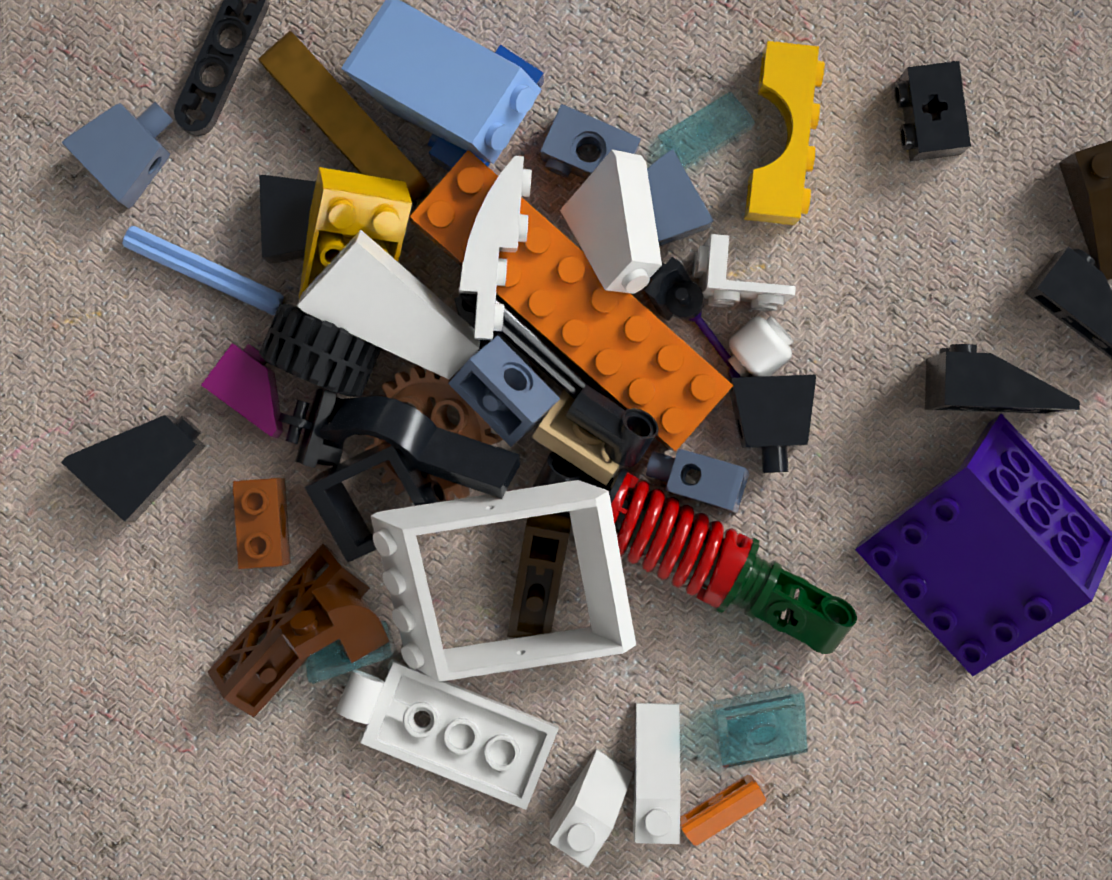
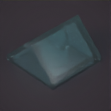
[710,685,808,768]

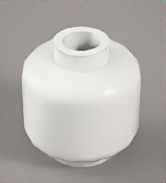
[728,316,794,377]

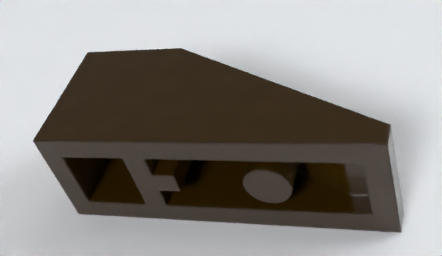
[1059,140,1112,281]
[507,512,571,638]

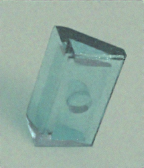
[658,91,755,170]
[306,621,396,684]

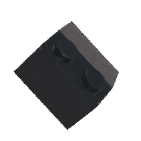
[925,344,1080,414]

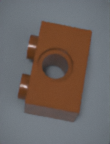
[233,478,291,569]

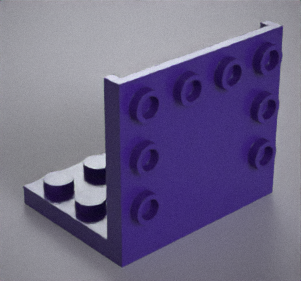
[855,413,1112,677]

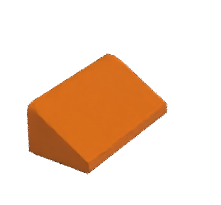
[680,774,766,846]

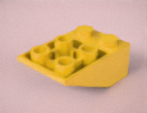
[298,167,412,302]

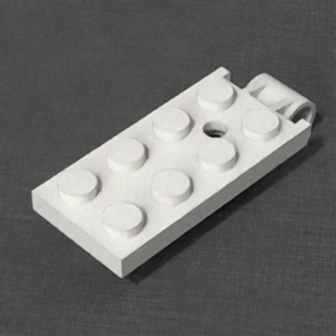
[336,659,559,810]

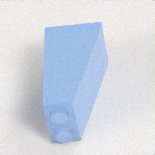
[341,0,542,164]

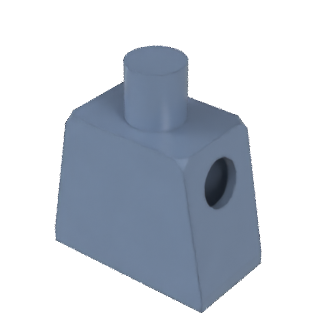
[61,102,174,209]
[647,149,714,247]
[646,449,750,514]

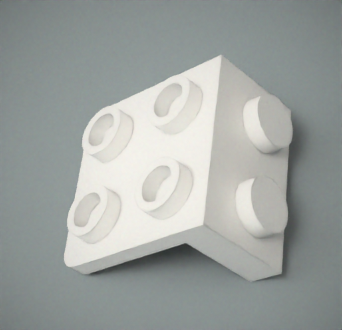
[692,234,796,311]

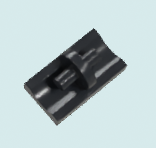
[643,257,705,321]
[278,388,344,468]

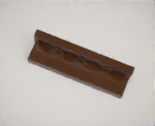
[208,544,370,718]

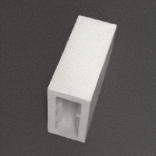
[560,150,662,294]
[550,749,633,868]

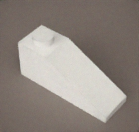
[633,703,681,844]

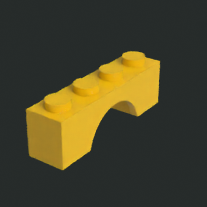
[744,41,825,225]

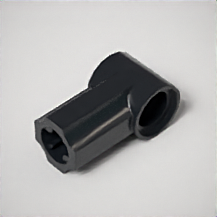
[565,385,659,467]

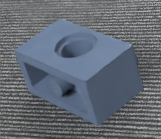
[540,104,641,179]
[448,336,560,447]

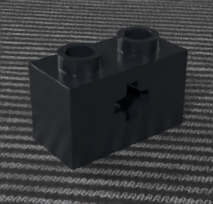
[894,61,971,162]

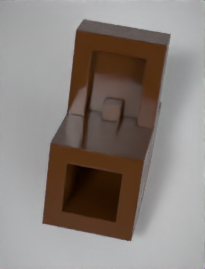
[279,585,390,664]

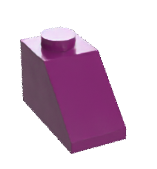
[201,343,283,438]

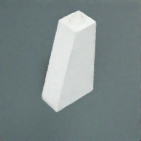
[297,230,480,379]

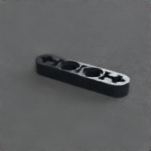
[174,0,270,136]

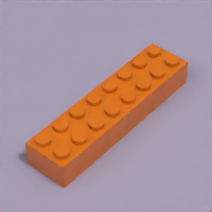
[409,150,733,451]

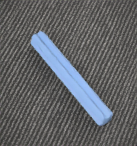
[122,226,284,315]

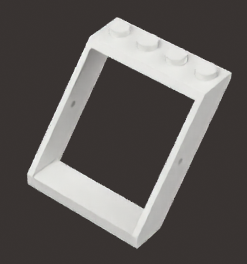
[371,480,636,682]

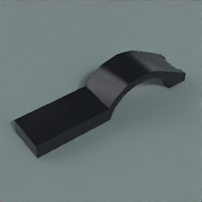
[320,396,520,499]

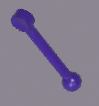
[689,311,742,378]

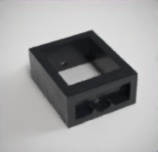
[304,441,446,563]

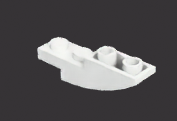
[459,156,532,341]

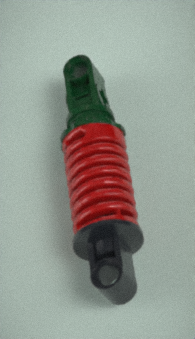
[533,452,857,654]

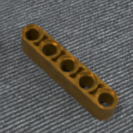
[258,30,430,202]

